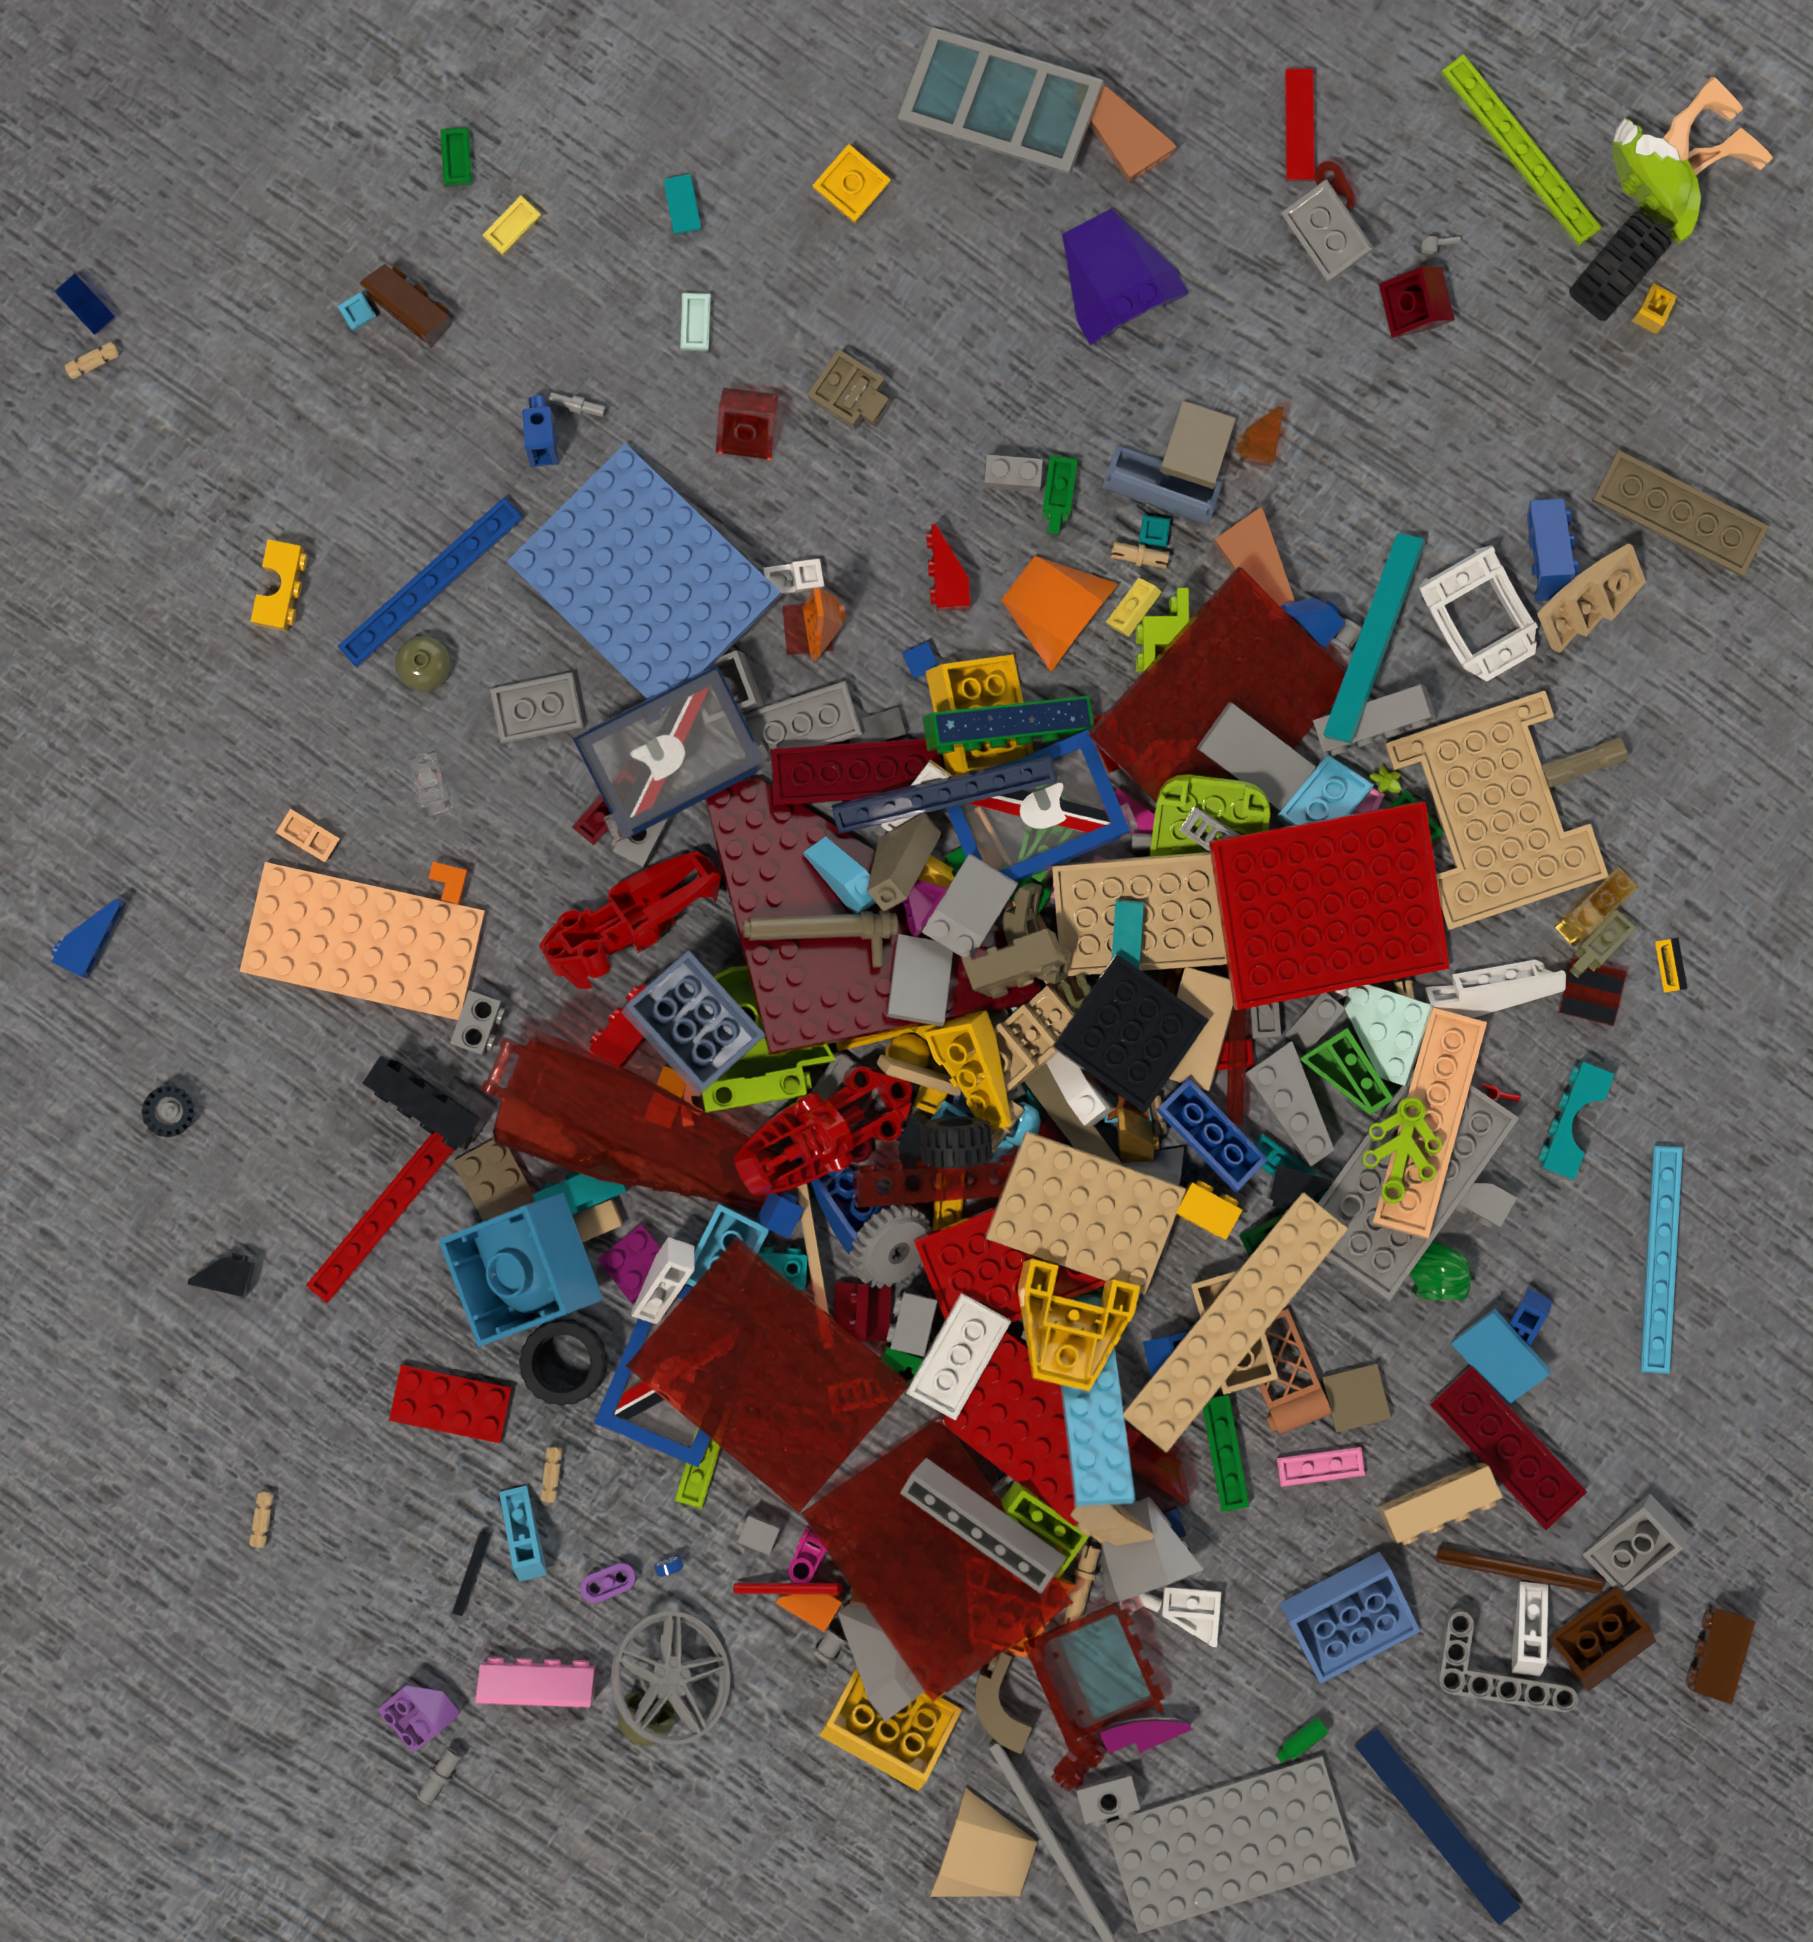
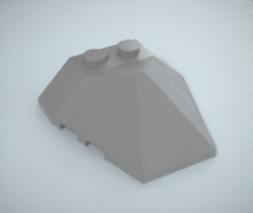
[837,1603,973,1722]

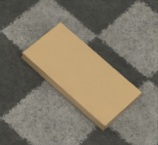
[1169,967,1234,1091]

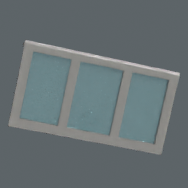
[897,27,1104,175]

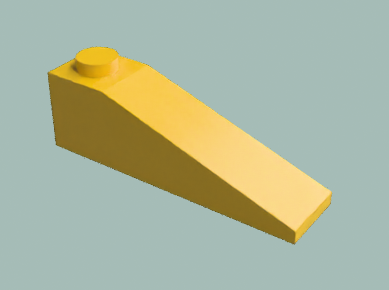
[924,1010,1012,1130]

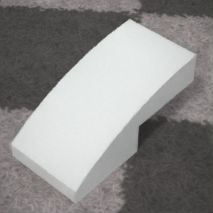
[761,559,824,595]

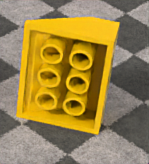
[926,654,1034,776]
[819,1667,962,1791]

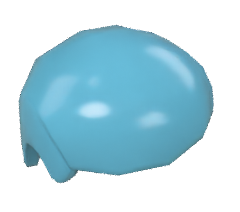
[1004,1102,1041,1146]

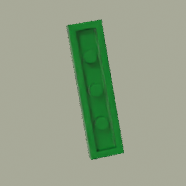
[1202,1394,1249,1512]

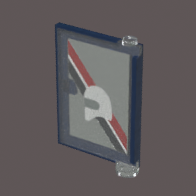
[572,665,770,843]

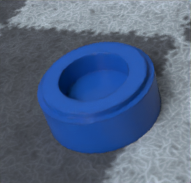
[654,1556,684,1577]

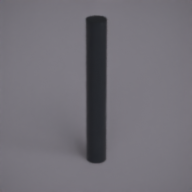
[452,1531,490,1616]

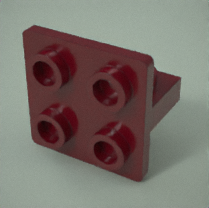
[832,1282,892,1342]

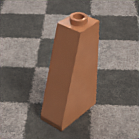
[1073,85,1176,184]
[1213,507,1295,625]

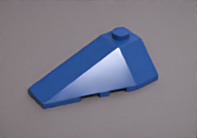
[796,1156,894,1255]

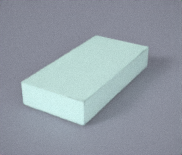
[680,293,711,351]

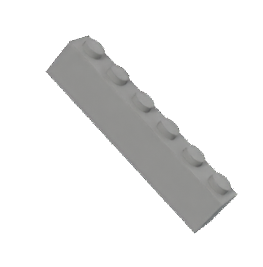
[901,1458,1066,1593]

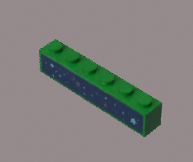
[922,696,1094,754]

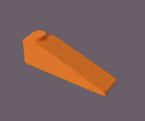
[802,588,846,662]

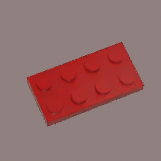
[389,1365,512,1444]

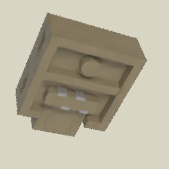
[807,349,891,430]

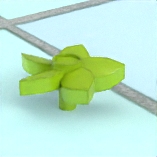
[1369,764,1401,793]

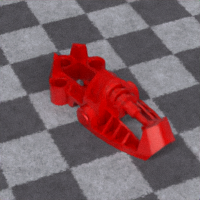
[539,851,722,989]
[734,1066,912,1196]

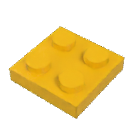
[812,144,891,224]

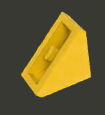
[1632,283,1677,334]

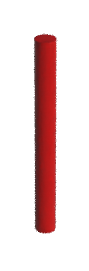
[733,1583,842,1595]

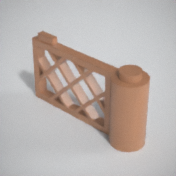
[1258,1309,1332,1435]

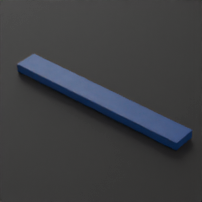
[337,497,524,668]

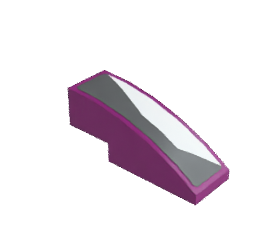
[1098,1717,1192,1754]

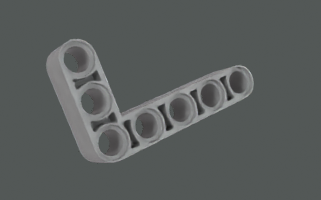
[1436,1609,1578,1712]

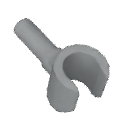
[1421,236,1461,255]

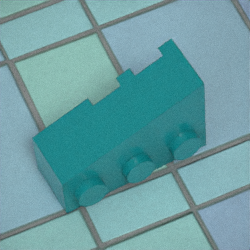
[532,1157,628,1216]

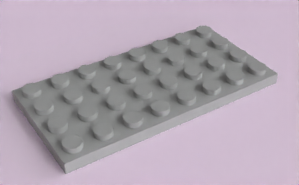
[1318,1069,1519,1302]
[1105,1755,1356,1933]

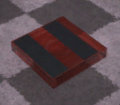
[1557,958,1627,1026]

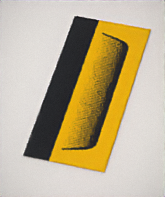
[1655,938,1688,993]

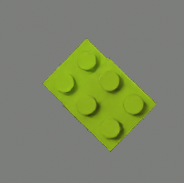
[1135,588,1189,680]

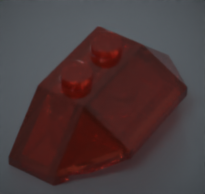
[1129,1430,1190,1506]

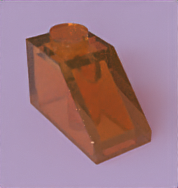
[1235,406,1284,467]

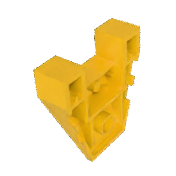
[1018,1259,1140,1392]

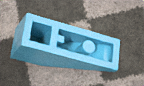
[803,836,877,914]
[499,1485,547,1582]

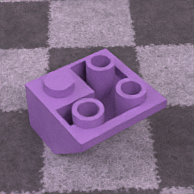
[377,1685,460,1753]

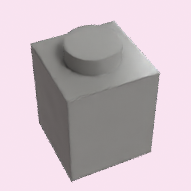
[735,1514,781,1555]

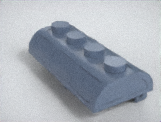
[1102,445,1223,526]

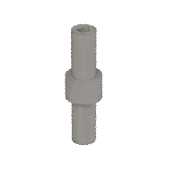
[549,392,606,417]

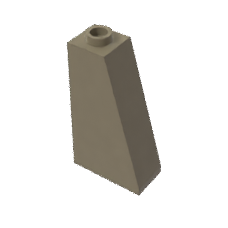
[867,812,941,912]

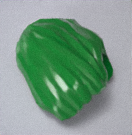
[1410,1241,1471,1301]

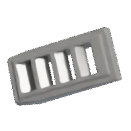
[1179,806,1240,851]

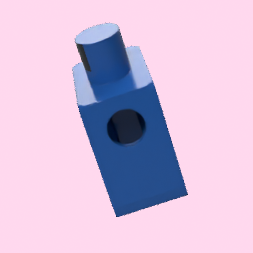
[522,395,559,467]

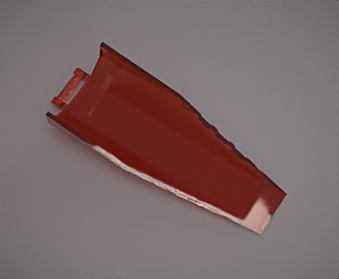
[481,1030,791,1210]

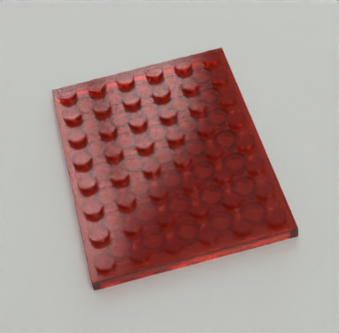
[1087,567,1345,802]
[626,1236,910,1513]
[801,1417,1073,1703]

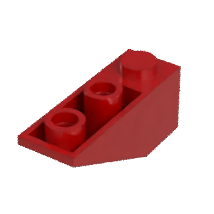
[926,524,970,612]

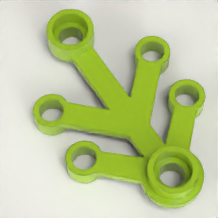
[1362,1097,1442,1205]

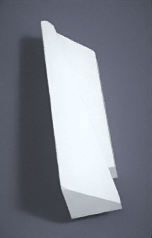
[1425,960,1566,1018]

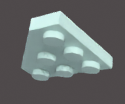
[1344,984,1433,1086]

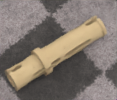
[1061,1544,1101,1632]

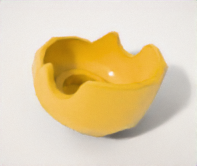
[885,1034,930,1068]

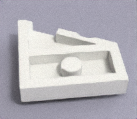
[1162,1586,1221,1647]

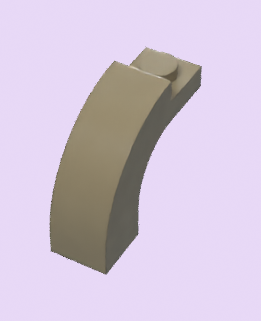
[1004,882,1072,984]
[975,1651,1032,1754]

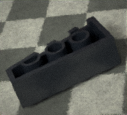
[362,1055,485,1150]

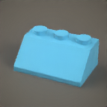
[686,1202,769,1306]

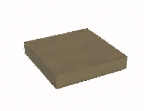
[1321,1363,1391,1433]

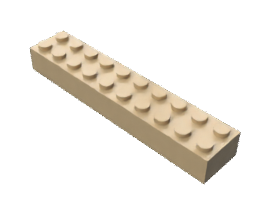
[1122,1193,1348,1452]

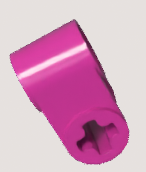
[788,1527,832,1583]

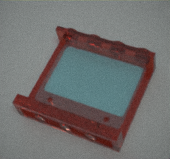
[1023,1602,1165,1751]

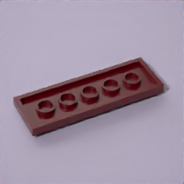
[770,739,941,806]
[1429,1366,1587,1530]

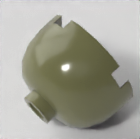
[396,636,452,692]
[618,1692,677,1747]

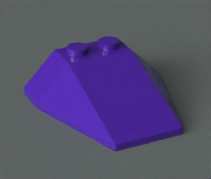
[1062,208,1188,346]

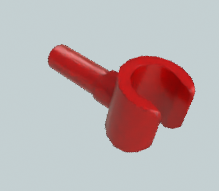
[1481,1083,1520,1102]

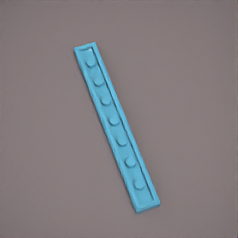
[1640,1146,1683,1374]

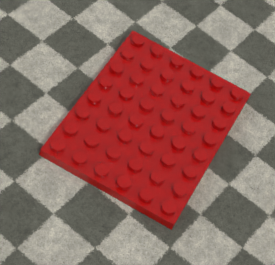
[1209,801,1450,1010]

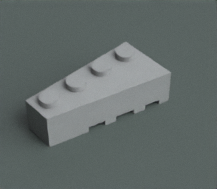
[1313,684,1437,757]
[1243,1041,1334,1166]

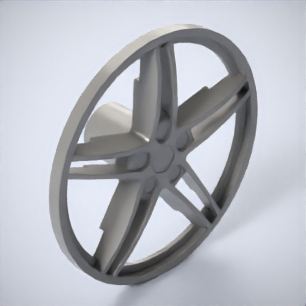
[611,1611,730,1745]

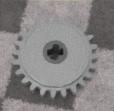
[850,1204,932,1288]

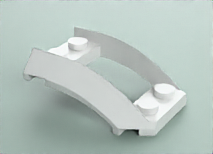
[1418,546,1538,681]

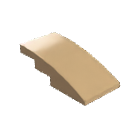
[1537,544,1646,653]
[993,985,1074,1094]

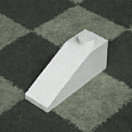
[1046,1053,1116,1126]
[631,1237,694,1324]
[1512,1581,1548,1677]

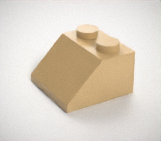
[1071,1504,1155,1546]

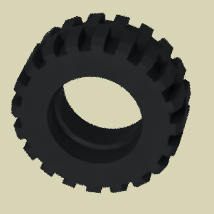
[1569,212,1672,321]

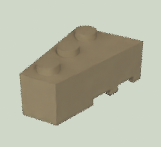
[962,929,1066,999]

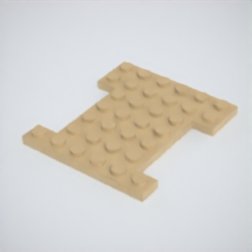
[1384,691,1609,931]

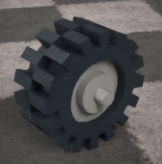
[141,1086,195,1137]

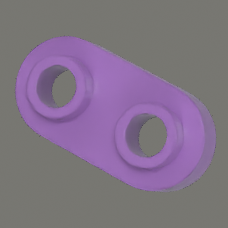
[580,1562,636,1603]

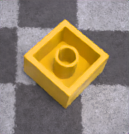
[1175,1180,1242,1240]

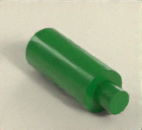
[1275,1717,1329,1763]

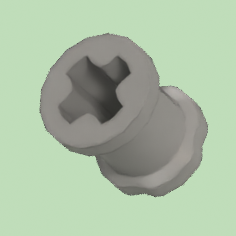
[1329,618,1362,656]
[811,1628,847,1666]

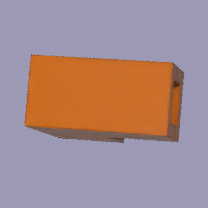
[428,862,469,905]

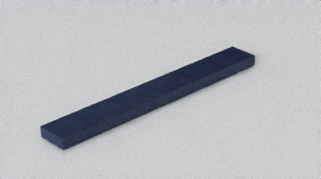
[831,753,1057,834]
[1354,1727,1521,1925]

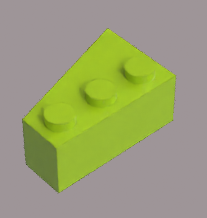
[1000,1481,1089,1580]

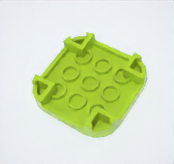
[1150,775,1270,857]

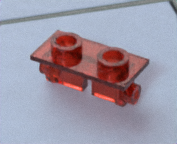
[1051,1734,1107,1792]

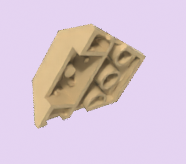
[930,1787,1038,1897]

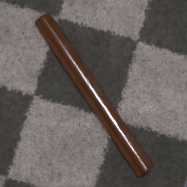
[1436,1547,1604,1594]

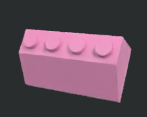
[475,1657,596,1707]

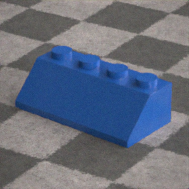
[1156,1078,1268,1192]

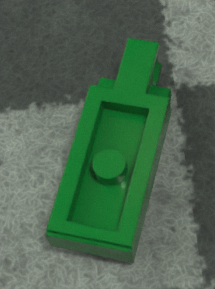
[1042,455,1078,536]

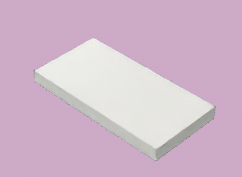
[905,1293,1011,1420]

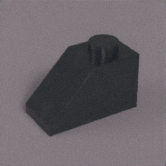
[1267,1166,1333,1210]
[188,1253,255,1297]

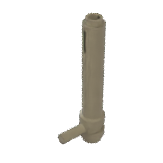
[742,910,898,968]

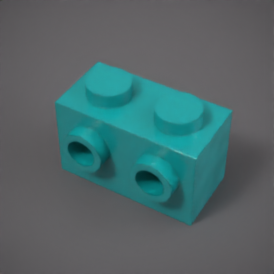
[749,1247,808,1289]

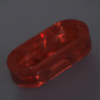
[1314,161,1356,212]

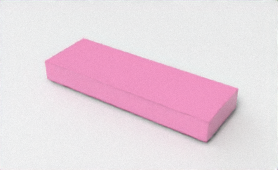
[1276,1447,1365,1487]

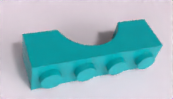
[1537,1062,1615,1180]

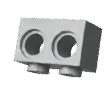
[450,990,506,1055]

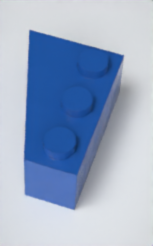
[1527,498,1579,602]

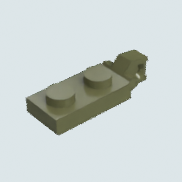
[1569,909,1637,978]

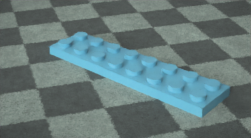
[1061,1293,1134,1506]

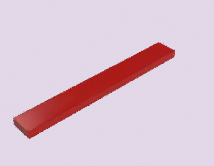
[305,1132,455,1303]

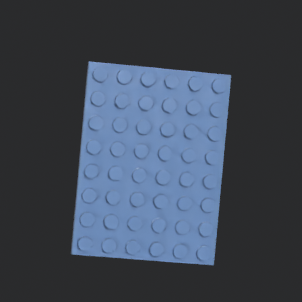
[506,443,782,715]

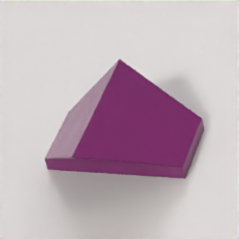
[902,879,948,937]

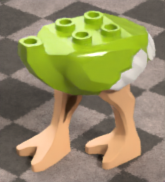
[1612,77,1773,244]

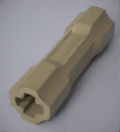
[1541,737,1628,788]

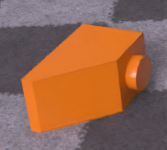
[776,1594,842,1632]

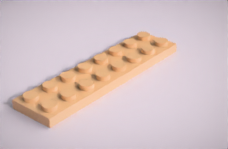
[1372,1008,1487,1239]

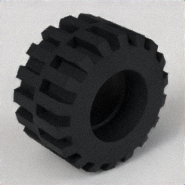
[920,1116,992,1168]

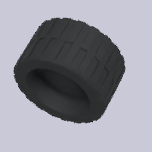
[519,1319,608,1406]

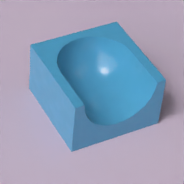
[439,1193,604,1347]

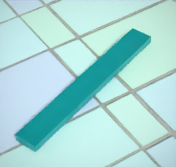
[1323,533,1425,744]

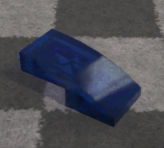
[54,273,115,335]

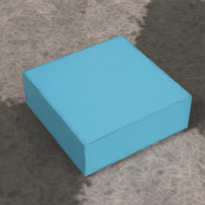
[337,292,376,332]

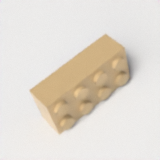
[1191,1270,1279,1395]
[1377,1462,1503,1545]

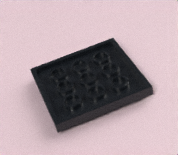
[1051,954,1209,1113]

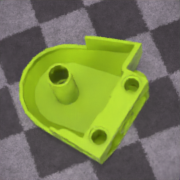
[702,966,836,1113]

